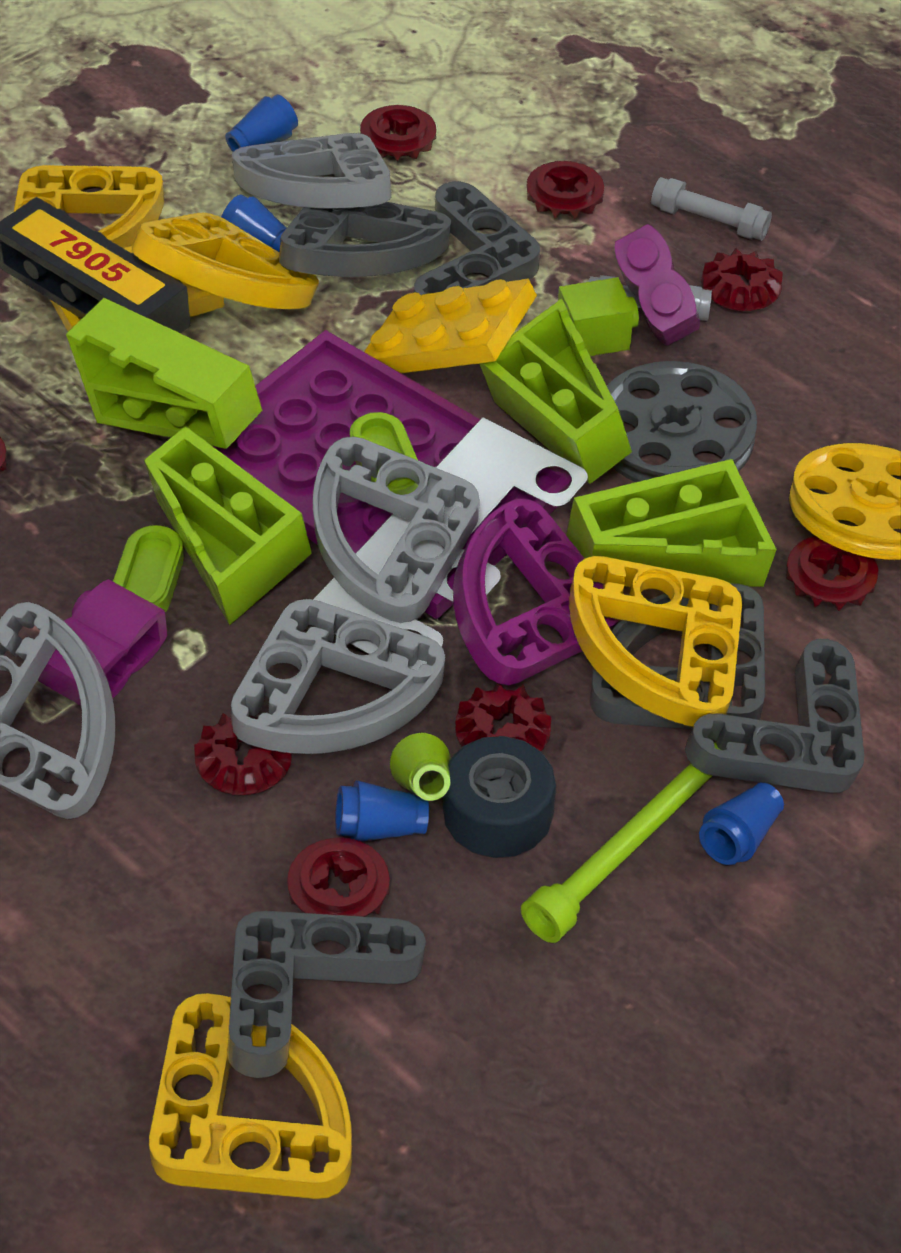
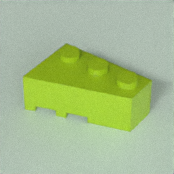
[66,298,262,449]
[479,298,632,484]
[144,426,312,626]
[566,459,777,587]

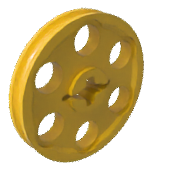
[789,443,901,560]

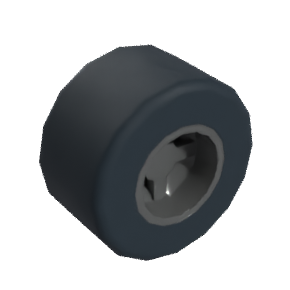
[443,736,556,858]

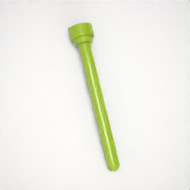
[521,742,721,943]

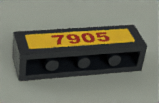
[0,197,190,333]

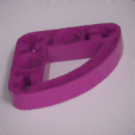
[453,498,619,685]

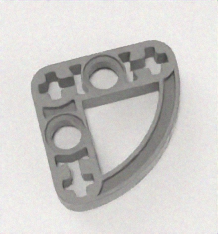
[232,133,392,208]
[313,437,480,623]
[231,599,445,754]
[0,602,115,819]

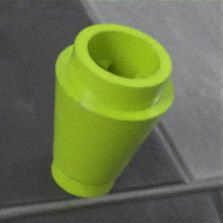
[390,733,450,801]

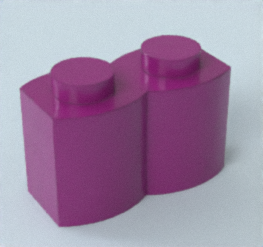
[615,224,700,346]
[38,579,168,706]

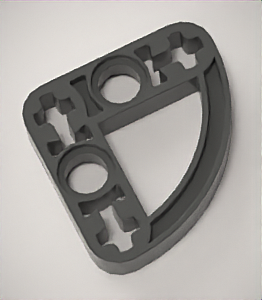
[279,202,451,277]
[590,583,765,729]

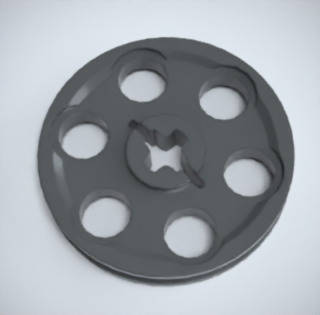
[607,361,757,482]

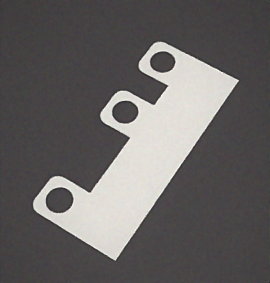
[313,417,588,670]

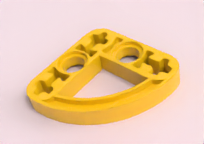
[14,165,164,248]
[132,213,319,309]
[569,556,742,727]
[149,993,352,1199]

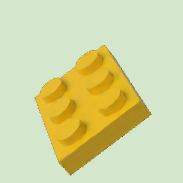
[364,279,537,373]

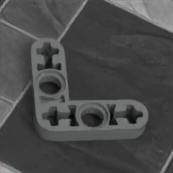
[414,181,540,295]
[685,639,865,793]
[227,911,426,1078]

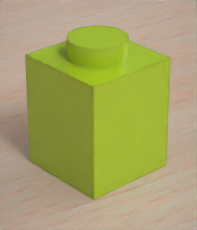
[558,277,639,356]

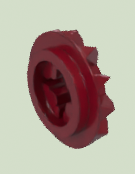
[360,105,436,162]
[526,161,604,219]
[701,248,783,311]
[786,536,878,611]
[455,683,551,751]
[194,713,292,795]
[287,838,390,917]

